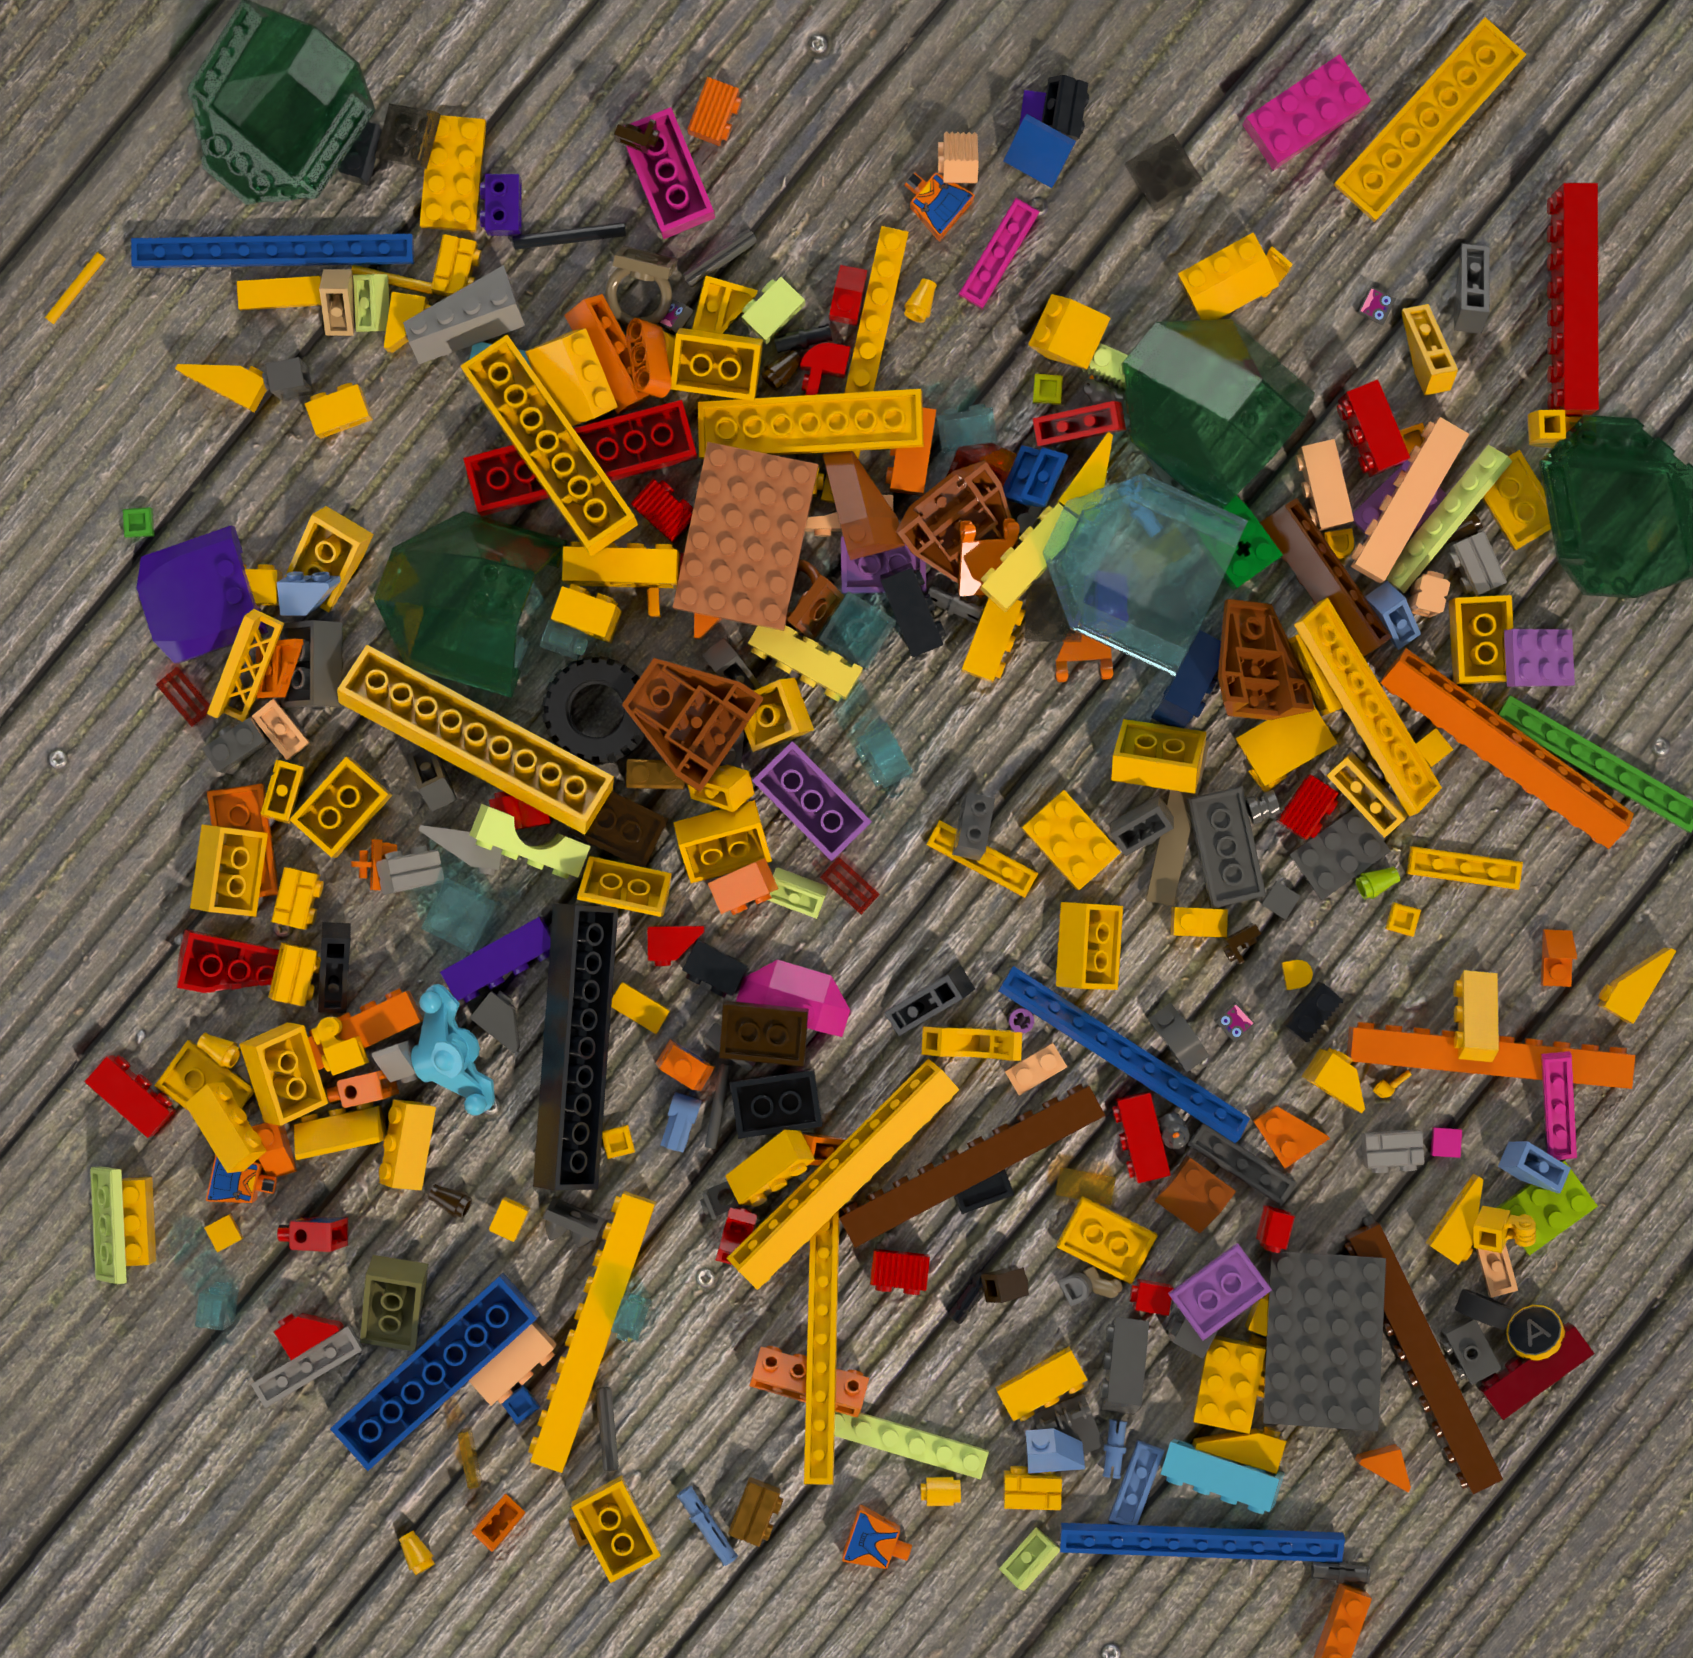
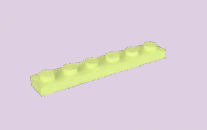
[1385,445,1512,593]
[835,1411,989,1479]

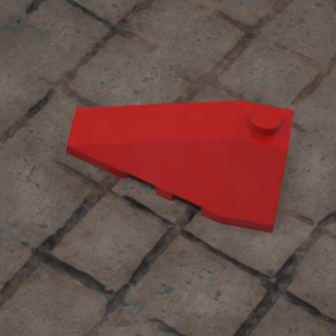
[176,929,279,993]

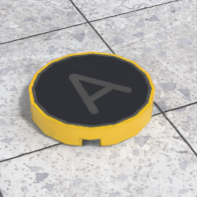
[1506,1305,1565,1360]

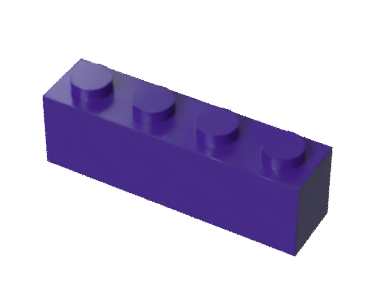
[440,916,551,1003]

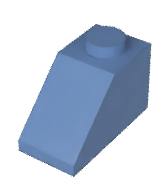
[1365,581,1421,650]
[1498,1141,1571,1193]
[1025,1428,1085,1473]

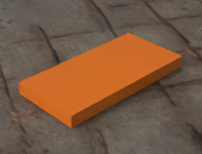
[207,783,279,898]

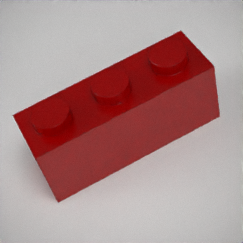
[1032,401,1126,447]
[84,1055,176,1138]
[1112,1091,1171,1184]

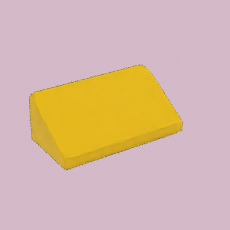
[611,981,671,1034]

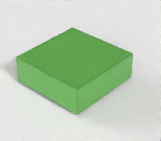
[122,507,154,538]

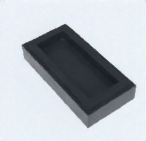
[955,1169,1014,1214]

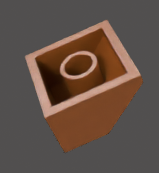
[1154,1155,1236,1234]

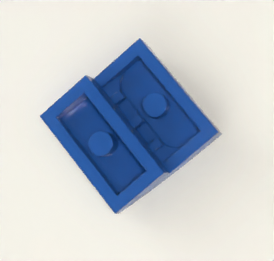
[1003,445,1068,507]

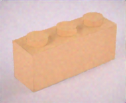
[1295,439,1354,531]
[469,1321,557,1406]

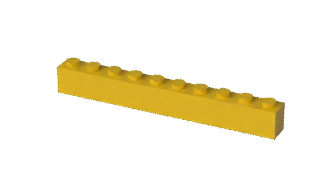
[727,1058,959,1290]
[528,1191,656,1473]

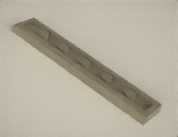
[1145,741,1210,907]

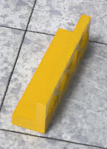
[207,609,284,722]

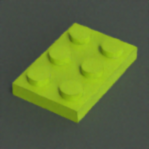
[1496,1160,1598,1256]

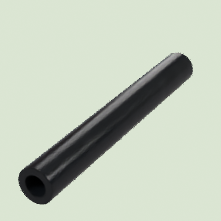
[513,222,626,250]

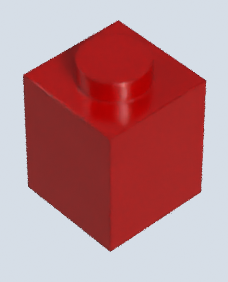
[1129,1279,1174,1316]

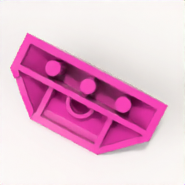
[736,959,850,1037]

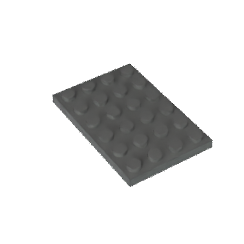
[1262,1251,1386,1431]

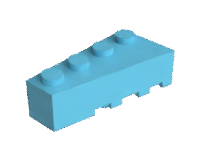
[1161,1439,1285,1514]

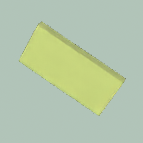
[90,1166,127,1284]

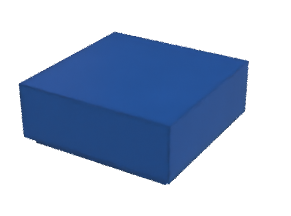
[502,1384,541,1425]

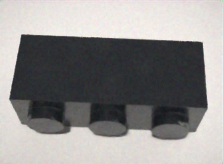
[880,563,946,658]

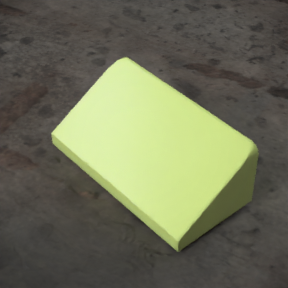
[353,274,390,332]
[768,868,828,919]
[999,1527,1060,1591]

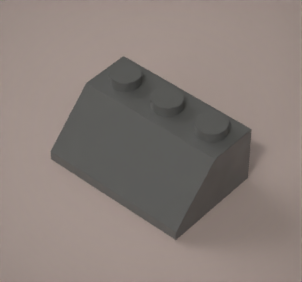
[281,620,343,708]

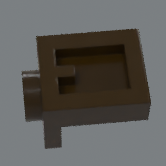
[614,119,660,154]
[1222,923,1261,965]

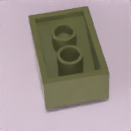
[360,1255,429,1352]

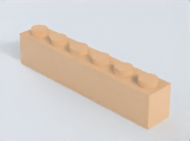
[1351,417,1469,584]

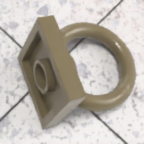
[605,246,678,326]

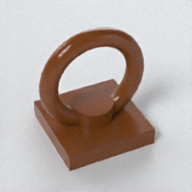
[786,559,846,641]

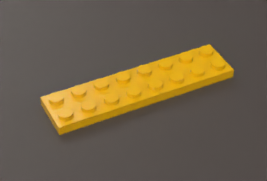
[1333,17,1527,222]
[698,389,924,459]
[1294,598,1442,817]

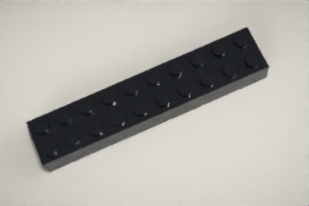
[533,903,618,1191]

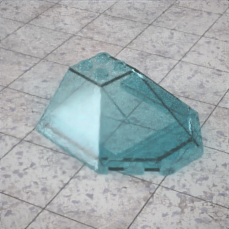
[1043,473,1248,677]

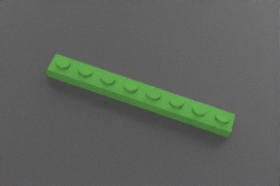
[1498,695,1693,833]

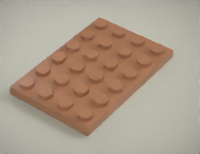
[673,442,819,631]

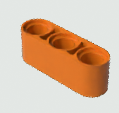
[626,318,672,398]

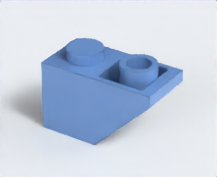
[277,571,341,616]

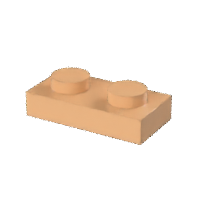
[251,699,310,760]
[1004,1042,1067,1096]
[1476,1245,1518,1298]

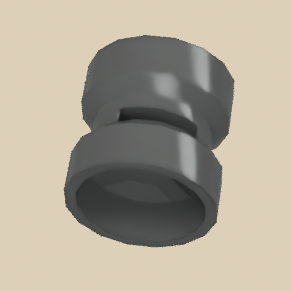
[1245,790,1281,825]

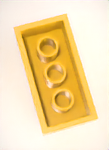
[562,542,681,589]

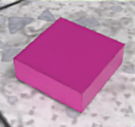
[1431,1127,1462,1158]

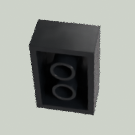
[730,1068,823,1139]

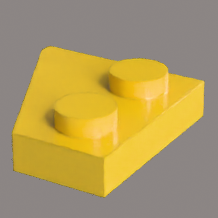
[691,276,758,334]

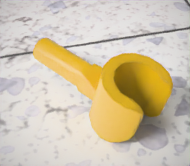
[1373,1070,1412,1098]

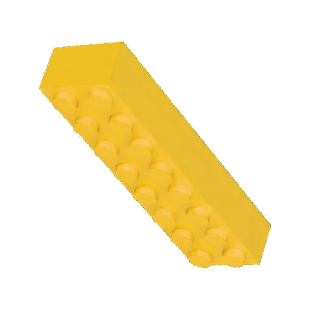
[460,335,638,556]

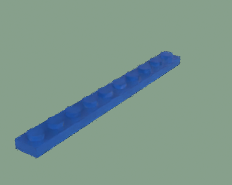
[131,234,414,268]
[998,966,1250,1143]
[1060,1523,1345,1562]

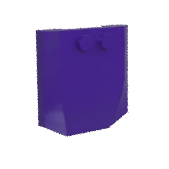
[136,525,268,664]

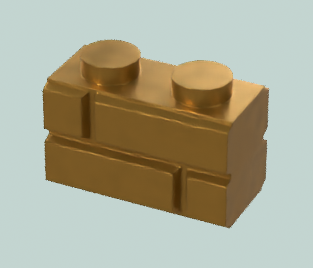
[626,759,685,790]
[728,1477,784,1547]

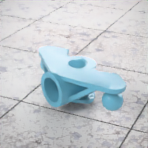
[411,984,495,1116]

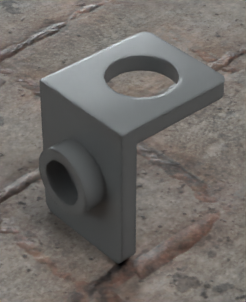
[700,1181,742,1220]

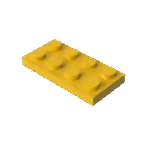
[420,114,486,233]

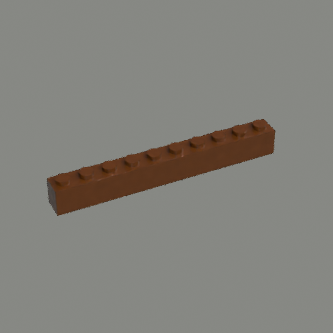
[839,1083,1105,1248]
[1344,1221,1503,1495]

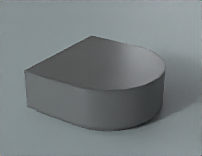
[1058,1272,1092,1306]

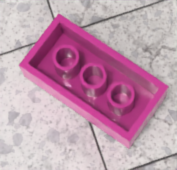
[1242,54,1371,171]
[624,107,715,239]

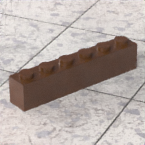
[1260,498,1392,657]

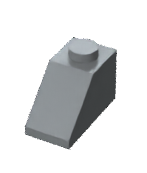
[371,1039,417,1084]

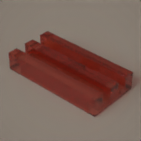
[155,666,210,728]
[820,857,880,915]

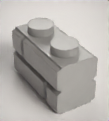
[1448,531,1507,597]
[376,846,445,895]
[1361,1129,1424,1173]

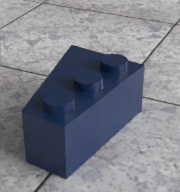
[1151,630,1221,728]

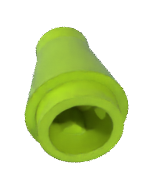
[1356,866,1400,899]

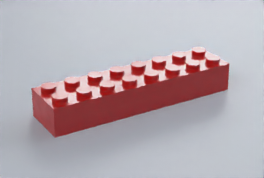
[1547,183,1599,417]
[463,400,698,516]

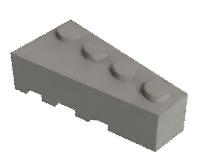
[403,265,525,364]

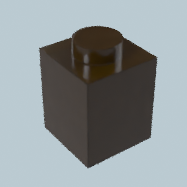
[981,1267,1029,1303]

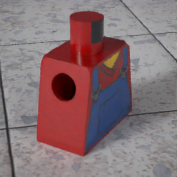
[277,1217,348,1252]

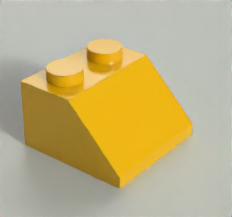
[1028,294,1111,369]
[744,678,814,752]

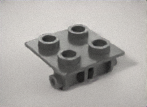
[1032,1393,1104,1454]

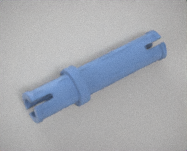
[676,1486,738,1566]

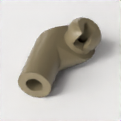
[1082,1265,1122,1298]

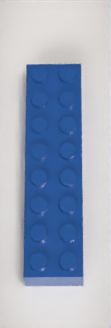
[330,1273,540,1471]

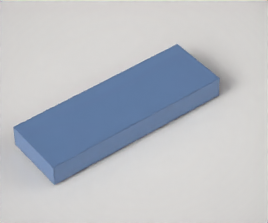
[1108,1440,1164,1525]

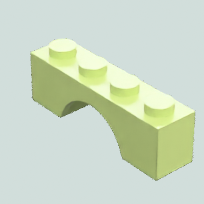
[469,804,591,879]

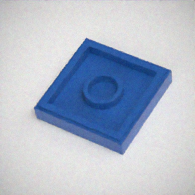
[1003,114,1076,188]

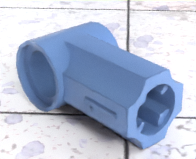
[661,1092,702,1152]

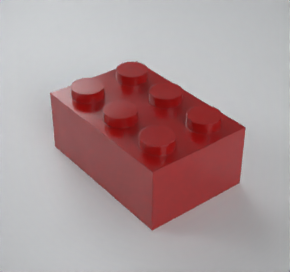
[1337,379,1411,478]

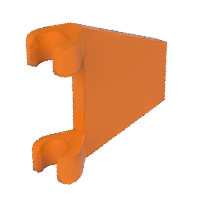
[958,518,1019,596]
[1055,604,1113,682]

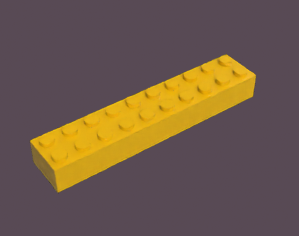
[337,645,614,835]

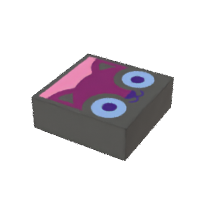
[1357,287,1396,325]
[658,300,693,333]
[1215,1002,1255,1042]

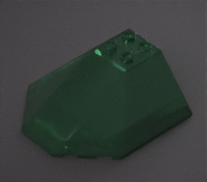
[187,0,376,205]
[1121,319,1315,516]
[1539,415,1693,598]
[374,511,567,698]

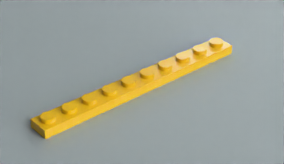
[821,226,909,503]
[804,1209,840,1485]

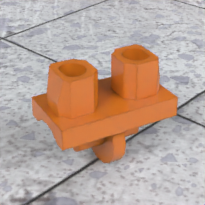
[351,839,397,890]

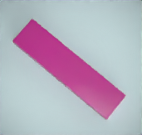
[959,198,1040,309]
[1541,1051,1577,1160]

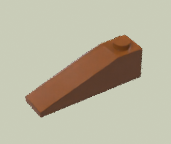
[823,451,905,560]

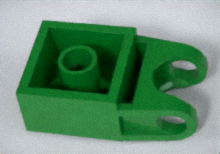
[1183,480,1283,591]

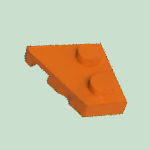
[256,639,303,699]
[1253,1105,1330,1169]

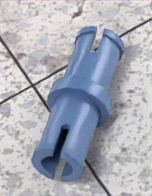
[1102,1419,1127,1479]

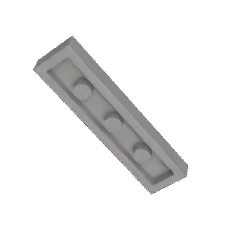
[251,1325,364,1408]

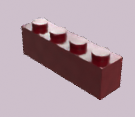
[1478,1322,1595,1420]

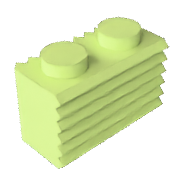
[1082,343,1146,392]

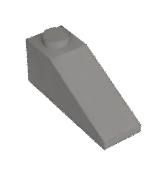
[419,825,504,875]

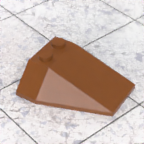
[896,461,1019,599]
[1218,599,1315,720]
[622,658,764,793]

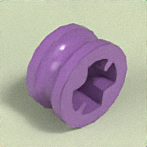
[1009,1008,1034,1033]

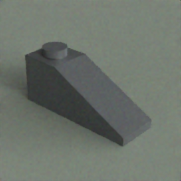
[1454,244,1490,334]

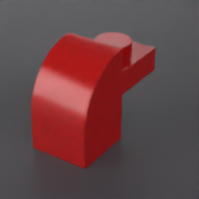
[800,343,850,395]
[715,1208,757,1265]

